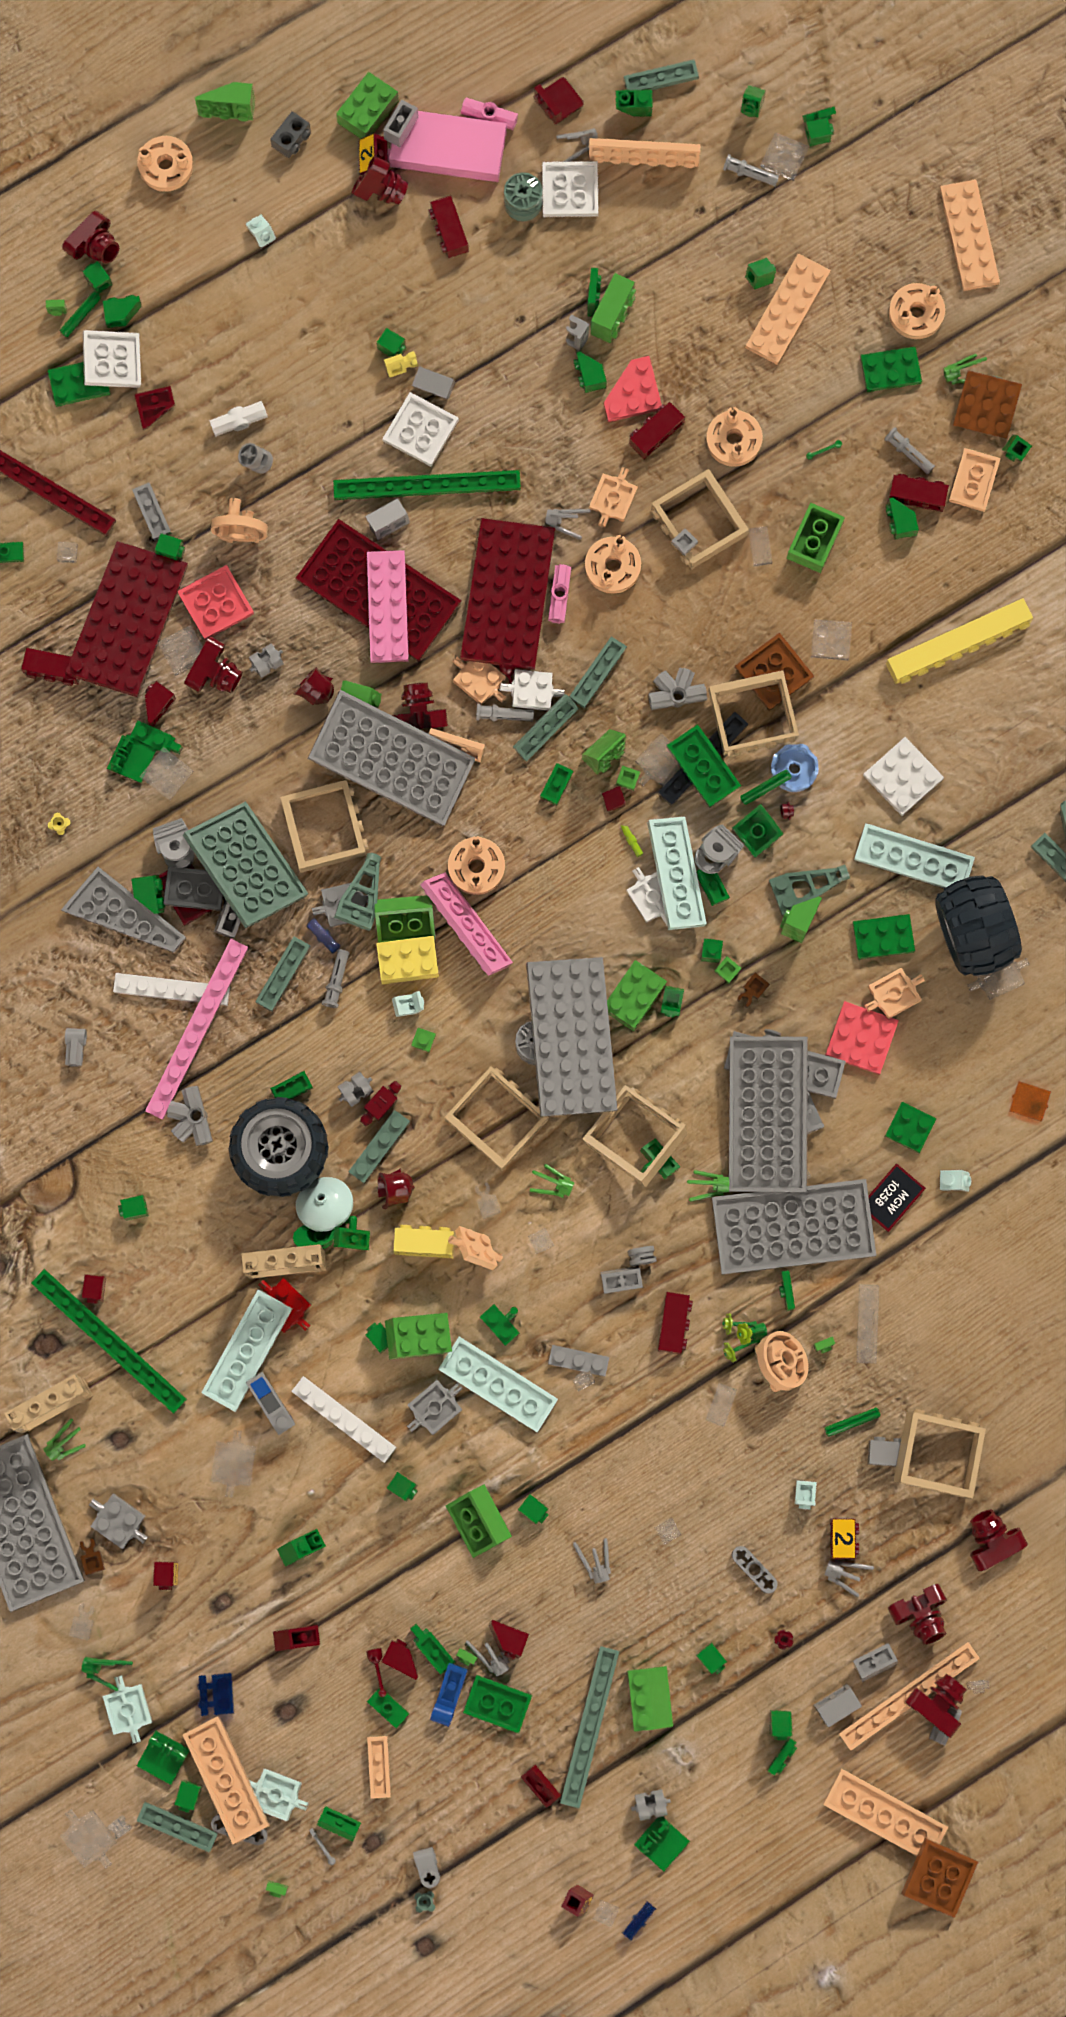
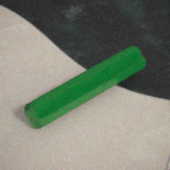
[60,291,101,338]
[740,770,792,805]
[824,1407,881,1437]

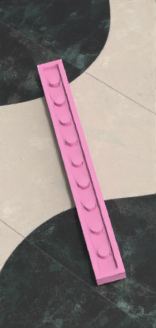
[145,939,248,1120]

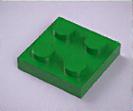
[587,268,602,317]
[885,1102,937,1153]

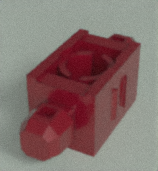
[360,1081,401,1126]

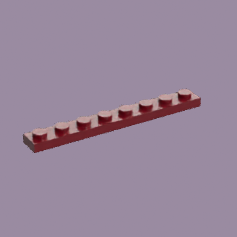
[0,450,116,536]

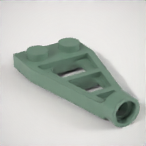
[334,853,382,931]
[769,864,850,916]

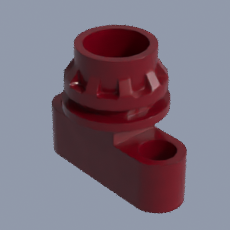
[351,156,408,205]
[62,211,119,264]
[184,636,243,694]
[392,682,448,729]
[970,1510,1028,1571]
[888,1584,947,1645]
[905,1674,967,1738]

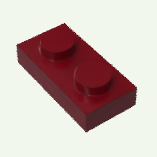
[521,1765,561,1808]

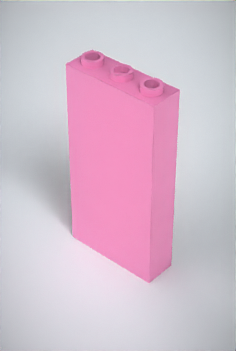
[388,111,507,182]

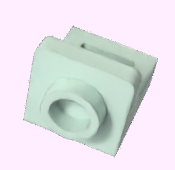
[246,215,276,247]
[392,991,424,1017]
[940,1170,971,1192]
[794,1480,817,1510]

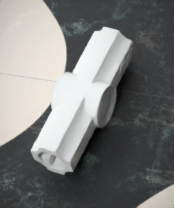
[209,401,267,437]

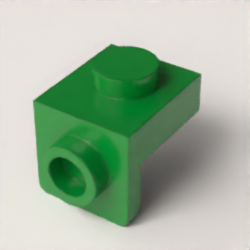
[661,986,684,1017]

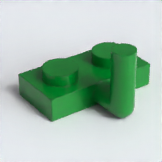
[640,1138,680,1180]
[334,1216,370,1250]
[480,1304,520,1346]

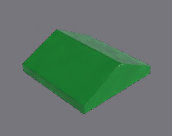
[732,804,784,857]

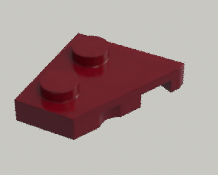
[134,386,175,430]

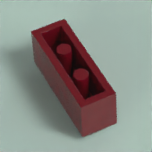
[428,195,469,259]
[629,402,685,460]
[888,474,949,512]
[21,648,80,686]
[658,1292,693,1355]

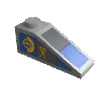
[246,1372,295,1435]

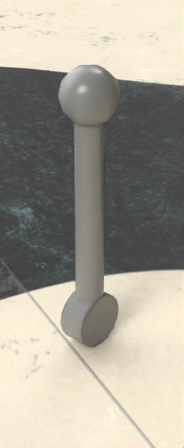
[309,1828,336,1865]

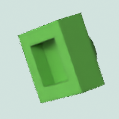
[46,299,67,316]
[616,766,640,791]
[714,956,741,983]
[411,1028,436,1053]
[813,1336,835,1354]
[457,1648,478,1666]
[266,1880,288,1898]

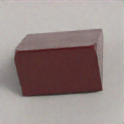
[602,786,626,812]

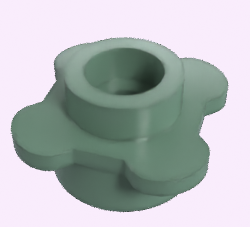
[415,1891,435,1913]

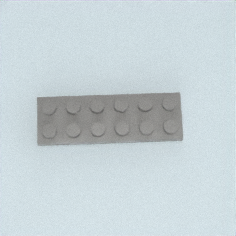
[724,1031,846,1099]

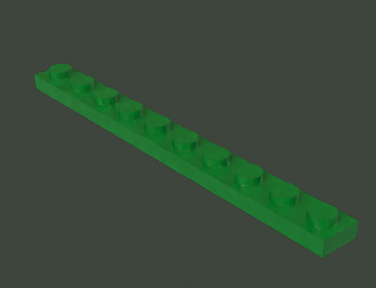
[333,470,521,500]
[31,1269,188,1414]

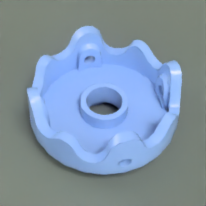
[771,744,818,792]

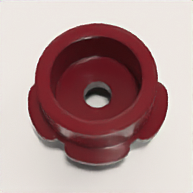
[780,802,794,821]
[774,1630,794,1650]

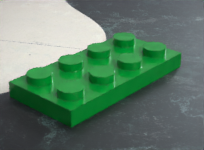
[666,724,741,808]

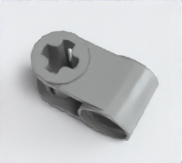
[413,1847,440,1888]

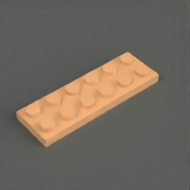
[589,138,701,168]
[940,179,1000,291]
[745,253,831,365]
[183,1716,270,1845]
[823,1769,948,1856]

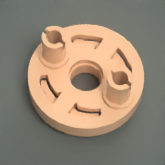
[137,136,193,191]
[889,283,945,339]
[706,407,763,467]
[211,498,268,543]
[585,535,641,594]
[448,836,505,895]
[755,1331,808,1392]

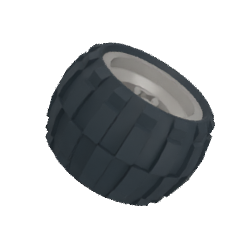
[935,875,1022,976]
[228,1097,329,1197]

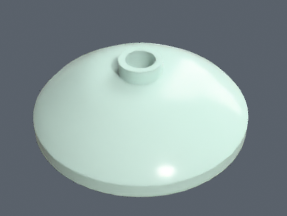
[296,1177,354,1232]

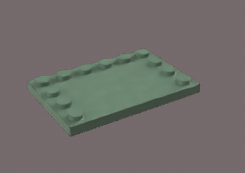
[183,801,308,928]

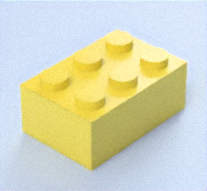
[377,936,439,985]
[394,1225,455,1258]

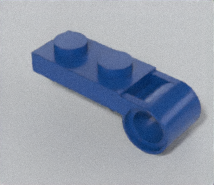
[430,1663,468,1727]

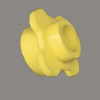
[48,813,70,835]

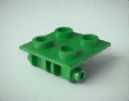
[107,735,157,783]
[136,1730,190,1785]
[634,1816,690,1872]

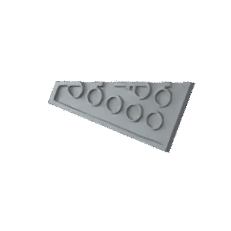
[61,867,186,953]

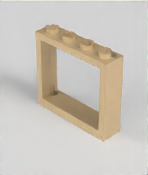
[651,469,749,570]
[708,670,799,757]
[280,780,369,873]
[444,1067,548,1171]
[583,1085,688,1188]
[242,1244,327,1279]
[4,1374,93,1434]
[893,1409,986,1499]

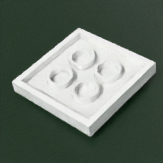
[542,162,598,217]
[83,330,141,388]
[383,392,459,467]
[863,737,944,816]

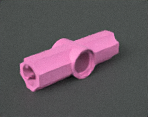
[461,98,518,130]
[548,564,571,624]

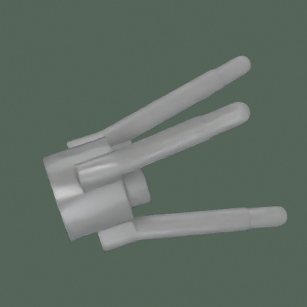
[556,128,598,162]
[546,509,591,539]
[573,1538,611,1584]
[824,1559,874,1597]
[465,1641,510,1677]

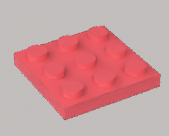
[177,565,254,641]
[825,1001,899,1075]

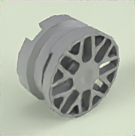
[627,1246,657,1267]

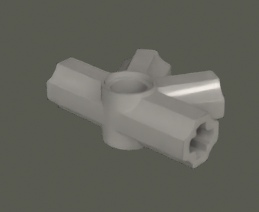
[648,668,707,710]
[167,1086,213,1146]

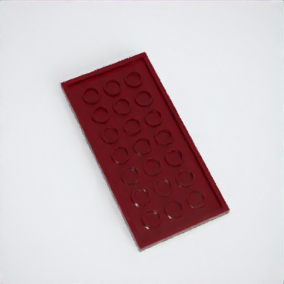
[460,518,555,670]
[295,519,462,662]
[65,541,188,698]

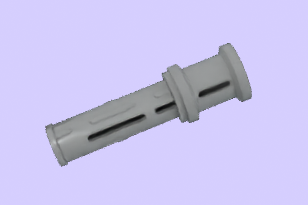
[723,154,779,187]
[884,427,935,475]
[476,703,534,722]
[322,949,350,1008]

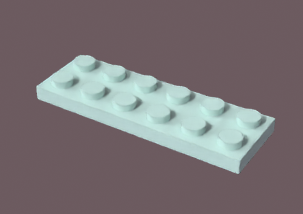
[647,817,707,930]
[854,823,975,888]
[201,1290,293,1412]
[438,1336,558,1432]

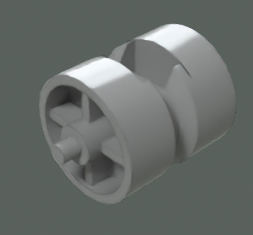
[238,443,273,474]
[248,644,284,678]
[337,1072,374,1107]
[631,1789,671,1821]

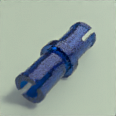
[306,918,341,954]
[621,1901,656,1941]

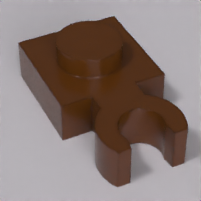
[737,972,770,1008]
[80,1538,105,1575]

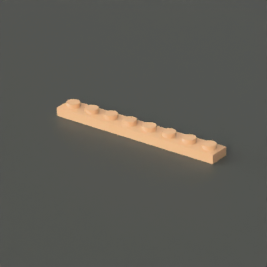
[839,1642,980,1751]

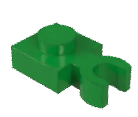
[802,106,837,123]

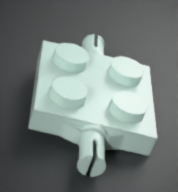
[103,1676,153,1744]
[249,1769,309,1821]

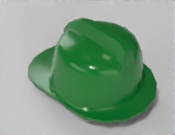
[293,1225,335,1249]

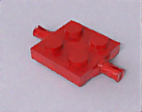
[258,1278,312,1333]

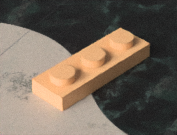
[429,728,485,762]
[367,1736,391,1799]

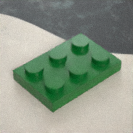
[860,346,922,392]
[48,362,111,407]
[852,914,915,960]
[463,1675,533,1734]

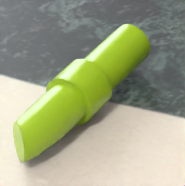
[621,825,644,857]

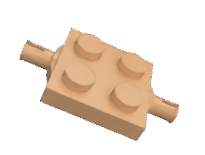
[589,467,638,528]
[453,656,506,706]
[865,968,925,1019]
[448,1226,503,1270]

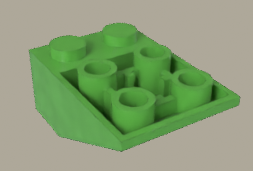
[195,82,255,121]
[582,729,626,775]

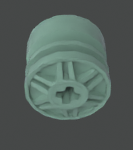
[504,172,543,222]

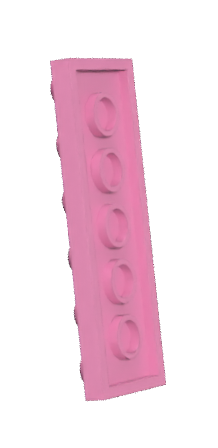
[367,551,409,663]
[421,872,513,976]

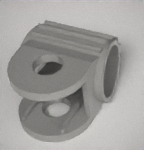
[153,818,195,868]
[694,824,744,874]

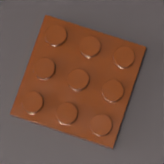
[953,370,1022,439]
[735,633,814,711]
[901,1838,978,1918]

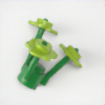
[722,1313,767,1363]

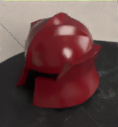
[293,667,334,705]
[377,1168,415,1209]

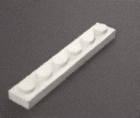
[113,973,230,1006]
[291,1376,397,1463]

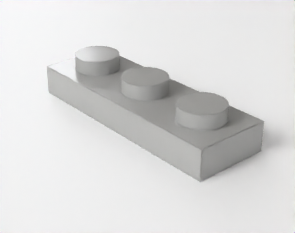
[132,483,171,541]
[548,1345,609,1377]

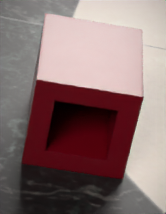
[82,1274,106,1304]
[561,1885,594,1917]

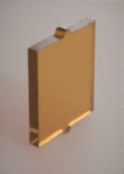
[1009,1081,1051,1122]

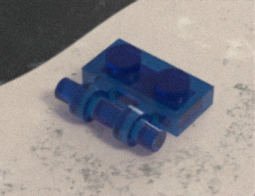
[197,1673,235,1716]

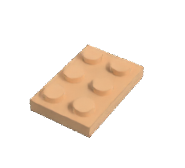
[949,448,1001,512]

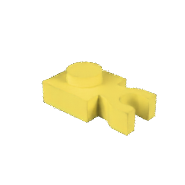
[384,351,418,378]

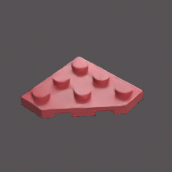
[604,356,662,422]

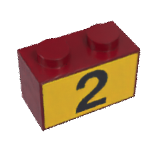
[359,133,388,175]
[830,1519,859,1559]
[153,1562,178,1590]

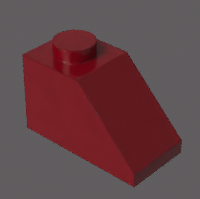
[145,681,176,727]
[488,1620,529,1660]
[273,1625,320,1651]
[381,1639,419,1680]

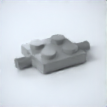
[312,883,368,928]
[407,1380,463,1435]
[89,1494,148,1549]

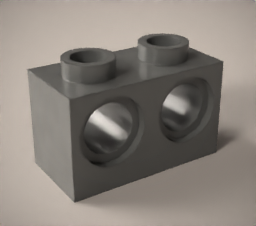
[270,111,311,159]

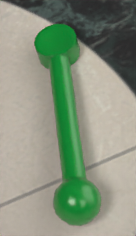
[806,440,842,460]

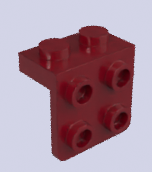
[533,77,584,125]

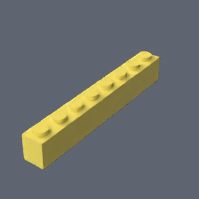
[886,598,1033,684]

